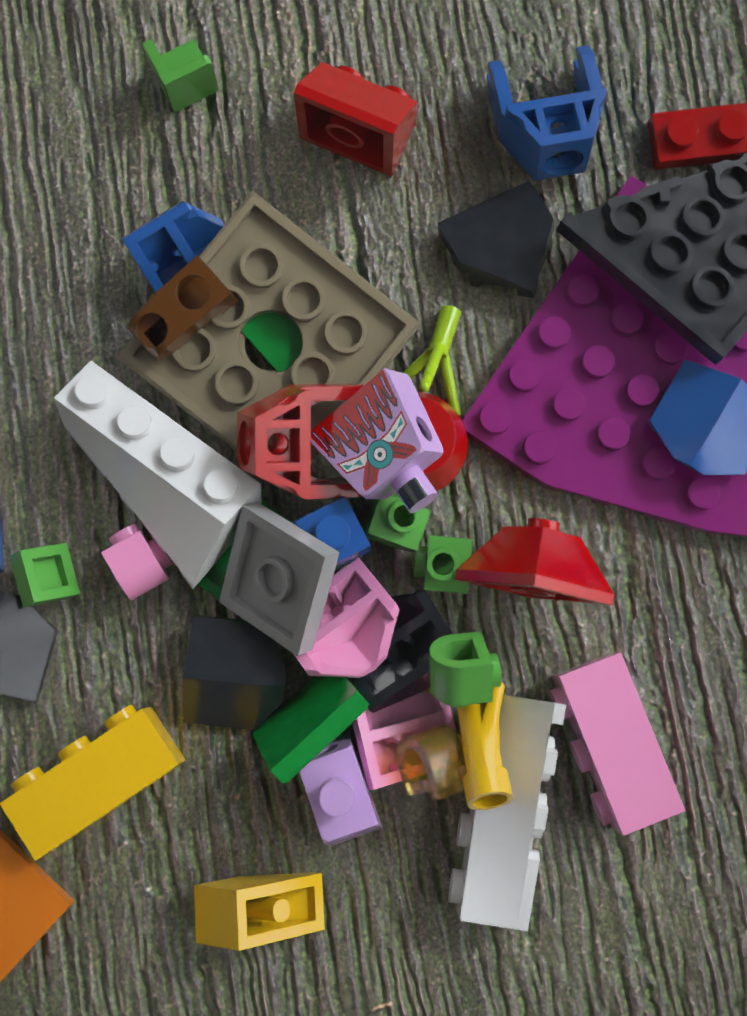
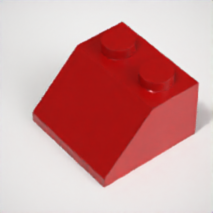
[293,62,418,177]

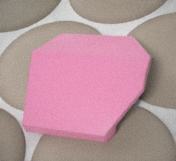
[293,557,399,678]
[352,691,464,790]

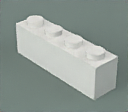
[54,361,262,589]
[448,695,566,931]

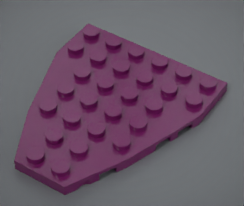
[462,175,747,537]

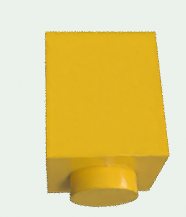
[194,872,325,951]

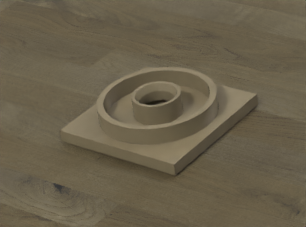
[118,191,421,464]

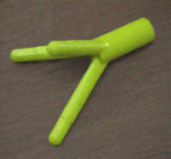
[403,305,461,416]

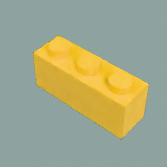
[0,704,186,861]

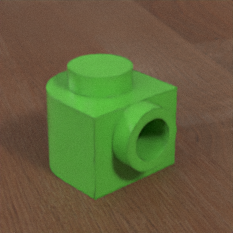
[362,493,431,552]
[413,535,473,594]
[430,631,502,707]

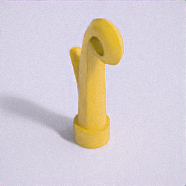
[426,682,513,810]

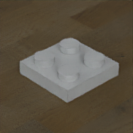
[219,502,340,656]

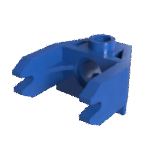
[486,45,607,181]

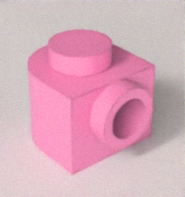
[101,523,173,601]

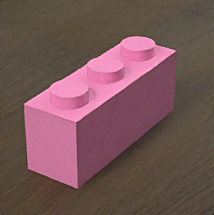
[549,652,686,836]

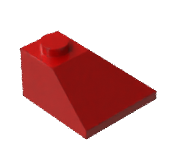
[455,518,614,606]

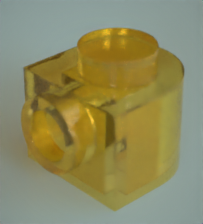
[396,725,466,801]

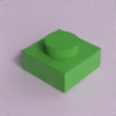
[9,543,81,608]

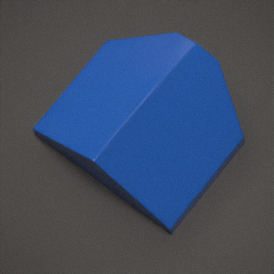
[121,201,224,293]
[648,359,747,476]

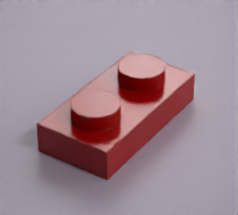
[647,103,747,170]

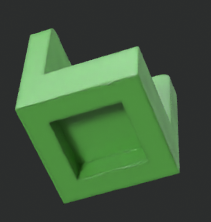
[142,39,219,113]

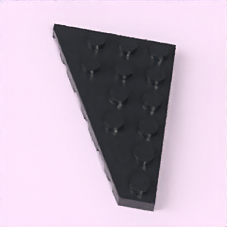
[556,153,747,365]

